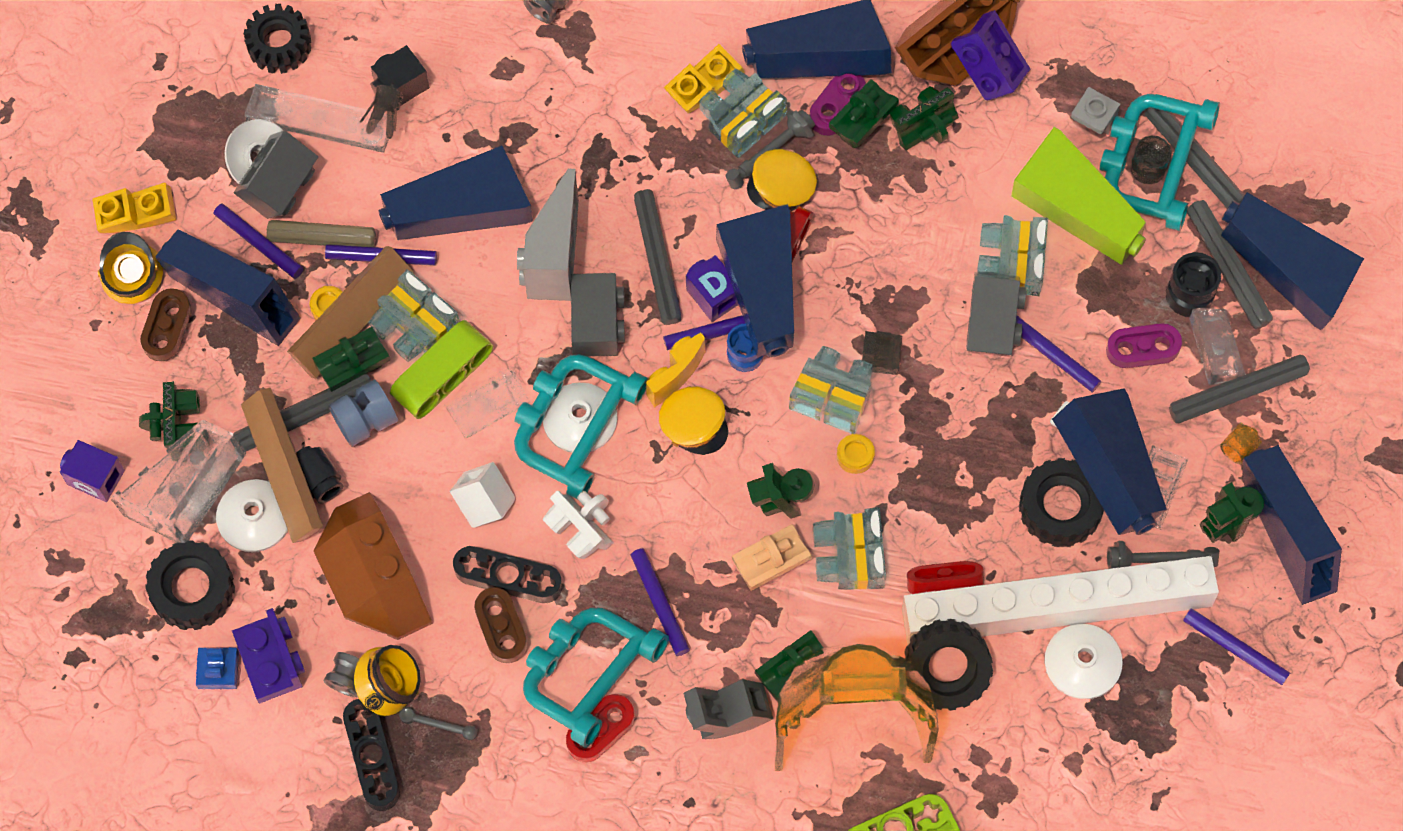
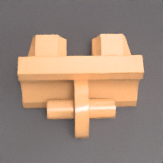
[732,524,812,591]

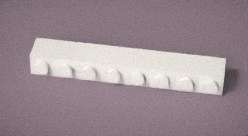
[902,556,1219,646]

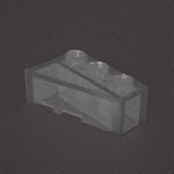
[109,419,246,543]

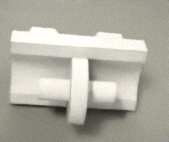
[543,490,614,560]

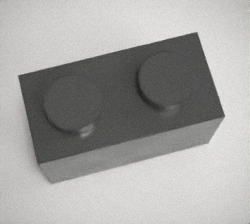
[233,130,319,219]
[966,272,1026,355]
[571,273,625,357]

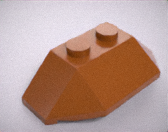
[895,0,1020,86]
[313,492,433,640]

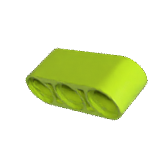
[390,320,493,419]

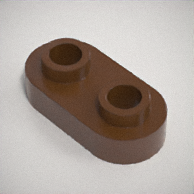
[140,288,191,361]
[474,587,527,663]

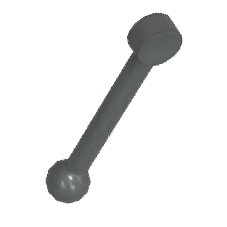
[399,707,478,740]

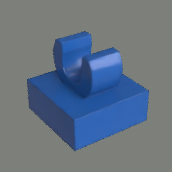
[196,648,239,689]

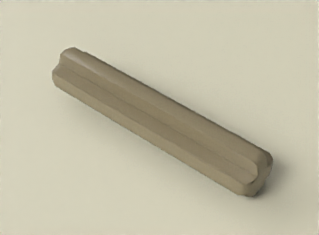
[266,220,376,247]

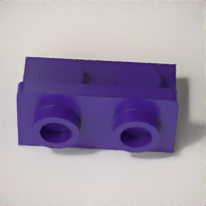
[951,10,1030,101]
[232,608,305,704]

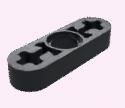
[453,546,562,603]
[343,699,400,811]

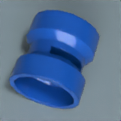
[727,324,764,372]

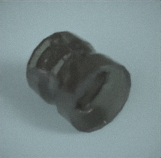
[1130,135,1172,184]

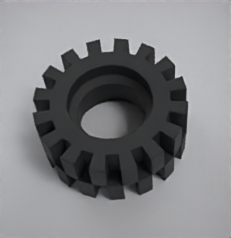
[243,3,312,74]

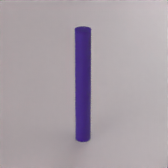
[213,203,304,279]
[325,244,437,266]
[663,315,745,351]
[1016,315,1101,393]
[630,548,690,656]
[1183,608,1290,686]

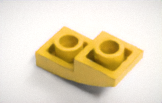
[664,44,745,114]
[92,182,177,233]
[646,333,705,408]

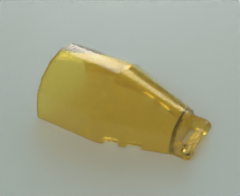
[774,642,939,771]

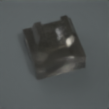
[861,331,902,375]

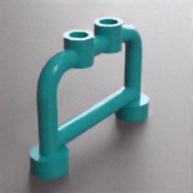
[1100,94,1220,231]
[514,354,649,500]
[523,608,669,748]

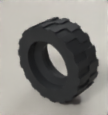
[1019,458,1104,547]
[145,540,235,630]
[903,619,993,711]

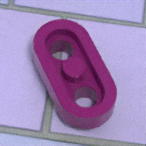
[810,74,866,136]
[1106,323,1182,368]

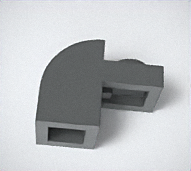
[683,679,774,739]

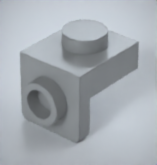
[1071,87,1120,135]

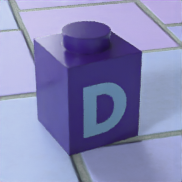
[686,255,739,322]
[59,440,125,503]

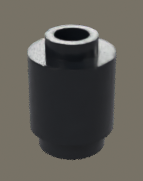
[296,446,344,504]

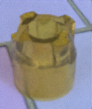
[1220,422,1262,465]

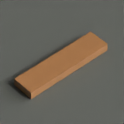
[287,246,414,379]
[241,388,323,543]

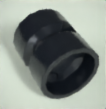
[1166,252,1221,317]

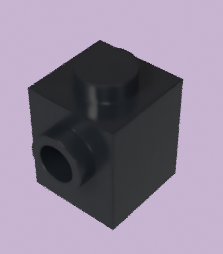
[370,45,430,110]

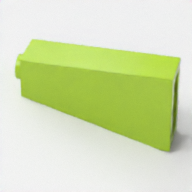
[1011,127,1146,265]

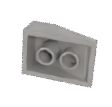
[517,168,579,301]

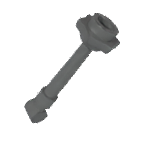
[725,110,815,189]
[1107,541,1220,569]

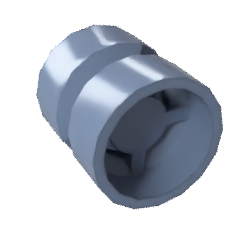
[328,379,398,447]

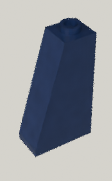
[742,0,892,79]
[378,145,533,240]
[1221,192,1364,330]
[716,204,794,358]
[155,229,301,346]
[1052,388,1167,535]
[1242,445,1342,605]

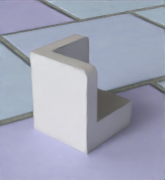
[449,462,515,528]

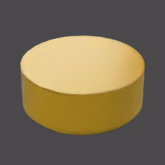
[309,286,342,320]
[837,434,875,474]

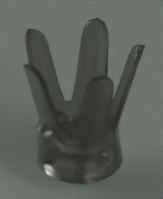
[359,83,403,139]

